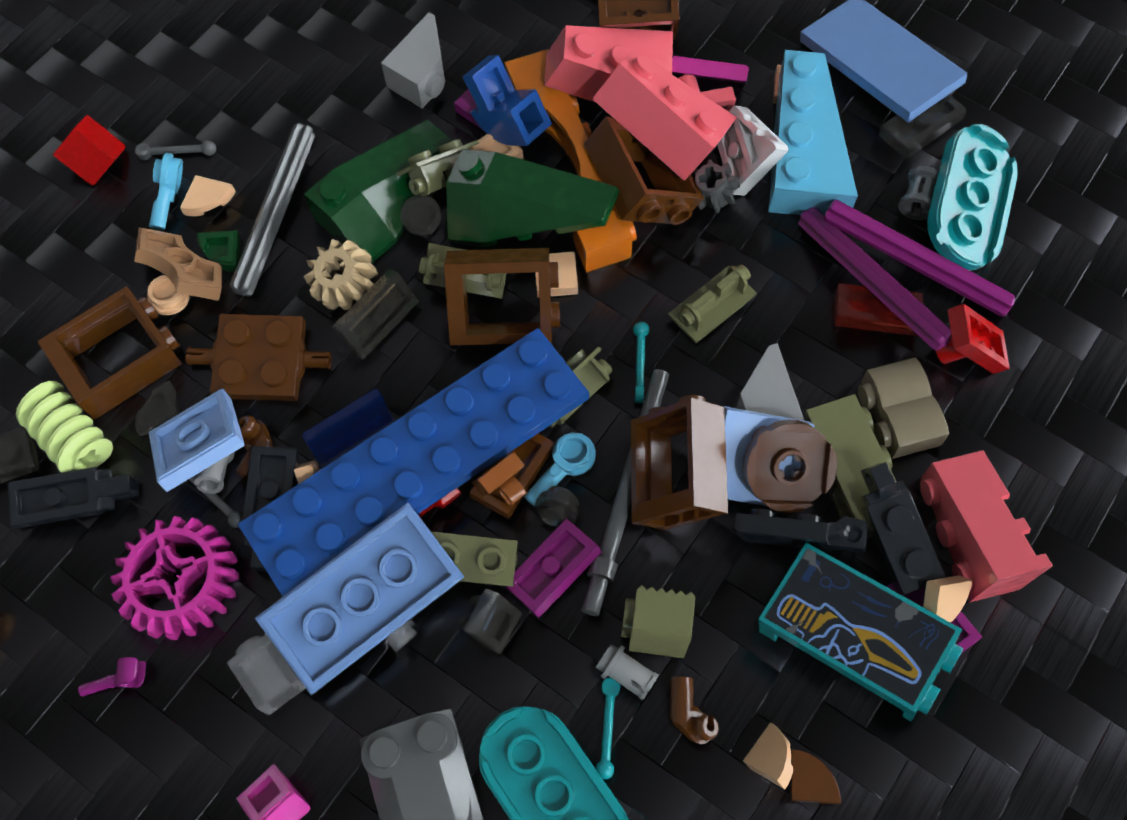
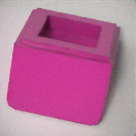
[236,764,310,820]

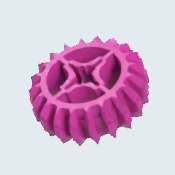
[110,516,240,640]

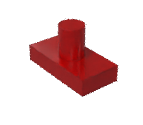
[936,304,1010,374]

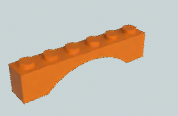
[504,49,637,273]

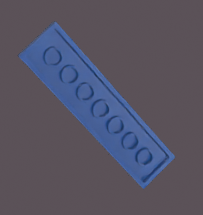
[238,328,589,597]

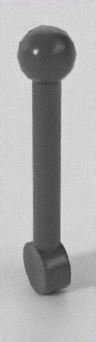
[135,140,217,160]
[188,475,243,528]

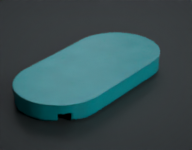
[927,124,1018,271]
[479,706,629,820]

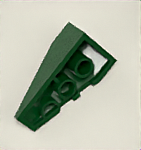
[304,119,453,264]
[446,149,620,247]

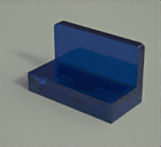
[302,389,396,469]

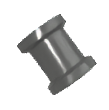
[898,166,939,220]

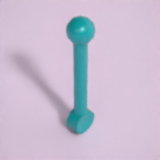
[633,321,649,403]
[595,678,620,779]

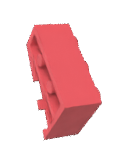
[544,25,673,102]
[592,50,737,181]
[920,450,1053,603]

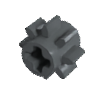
[693,160,740,213]

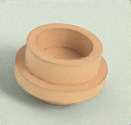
[147,275,190,315]

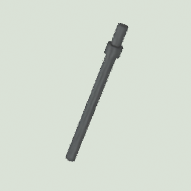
[581,369,669,616]

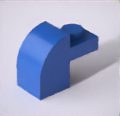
[463,55,552,146]

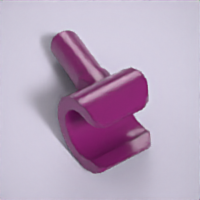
[78,657,146,696]

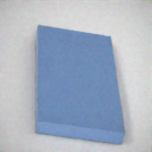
[800,0,967,122]
[255,503,465,695]

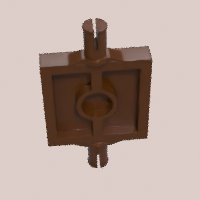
[186,314,332,401]

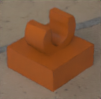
[472,452,527,505]

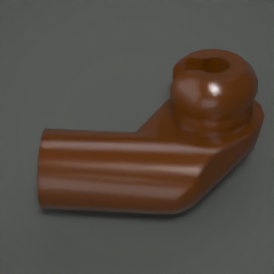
[235,415,273,480]
[670,676,719,744]

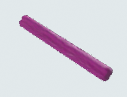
[824,200,1015,316]
[798,207,952,351]

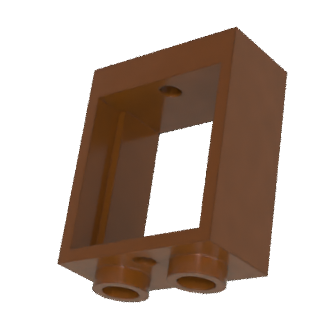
[598,0,680,40]
[584,116,704,225]
[444,248,560,346]
[37,286,182,420]
[631,395,728,530]

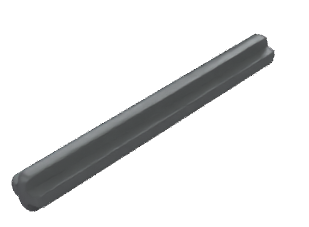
[230,123,315,297]

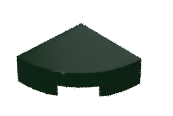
[197,230,241,272]

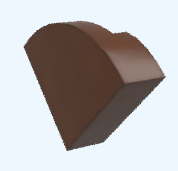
[789,749,841,805]

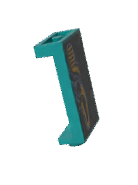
[758,543,964,721]

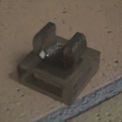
[458,589,522,654]

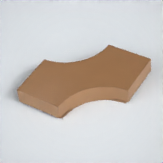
[134,228,222,301]

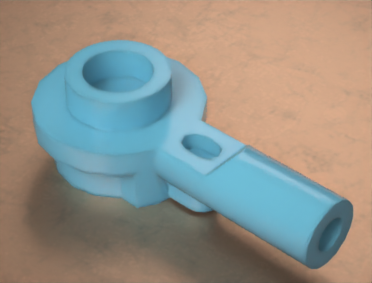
[149,152,183,231]
[524,432,596,507]

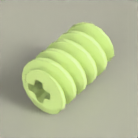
[16,381,113,473]

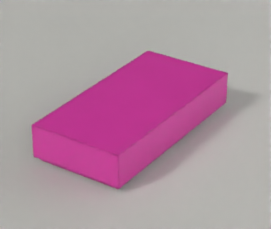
[672,56,749,84]

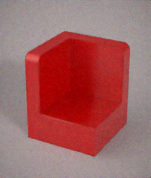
[53,115,126,185]

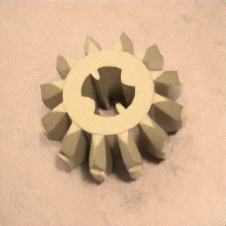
[304,239,378,311]

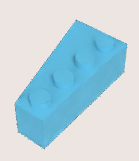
[768,50,858,215]

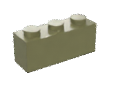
[803,394,897,538]

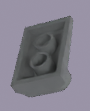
[359,709,484,820]

